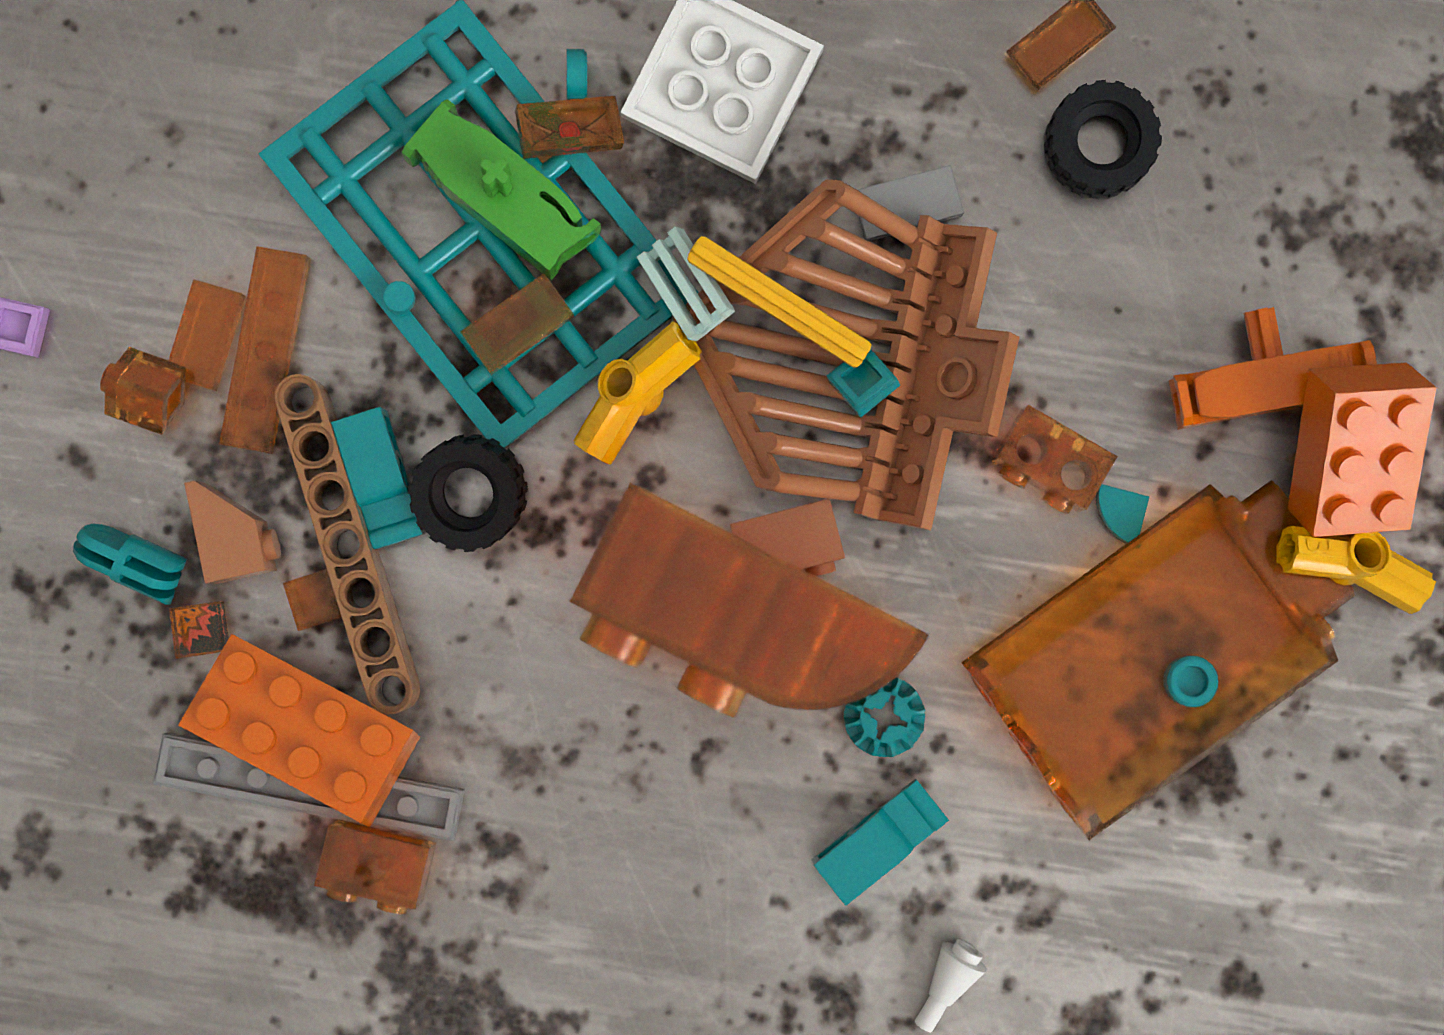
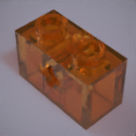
[314,820,437,914]

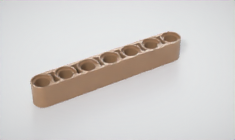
[275,374,420,715]

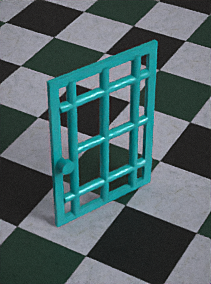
[258,0,699,448]

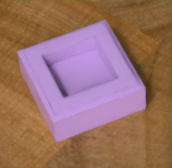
[0,297,50,358]

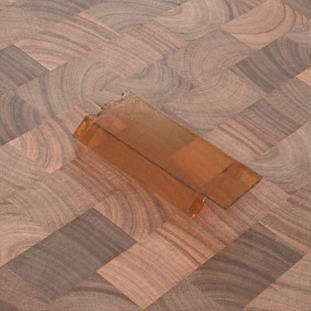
[961,480,1356,841]

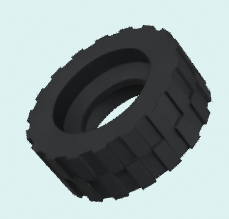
[1044,80,1162,199]
[408,434,528,552]

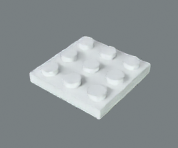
[620,0,824,184]

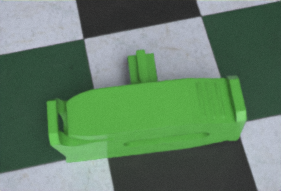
[402,99,601,280]

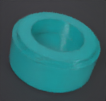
[566,49,587,100]
[1163,655,1218,707]

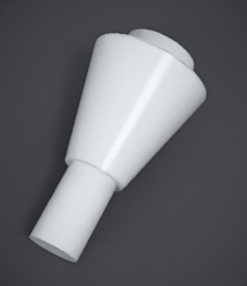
[915,939,987,1033]

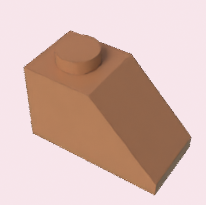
[184,481,281,584]
[730,499,845,579]

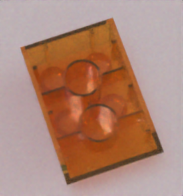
[569,482,929,718]

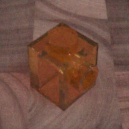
[100,347,186,435]

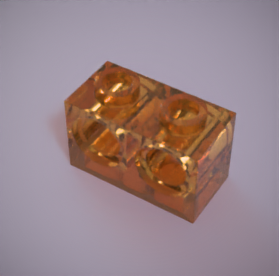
[991,405,1118,515]

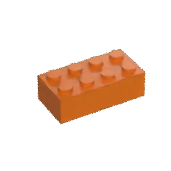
[178,634,420,828]

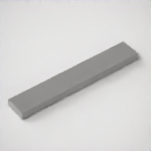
[153,733,465,841]

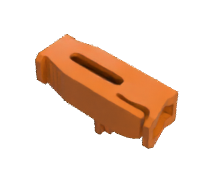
[1168,307,1377,430]

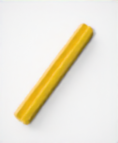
[687,236,871,368]

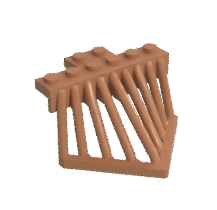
[673,179,1019,531]

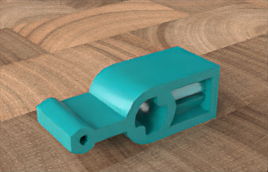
[331,407,424,550]
[811,779,949,906]

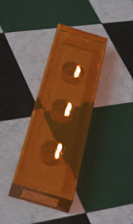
[219,246,310,454]

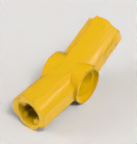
[573,322,702,465]
[1276,526,1436,614]

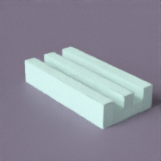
[637,227,735,341]

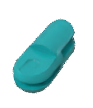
[73,524,187,605]

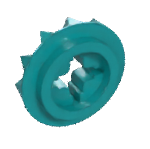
[844,676,925,757]

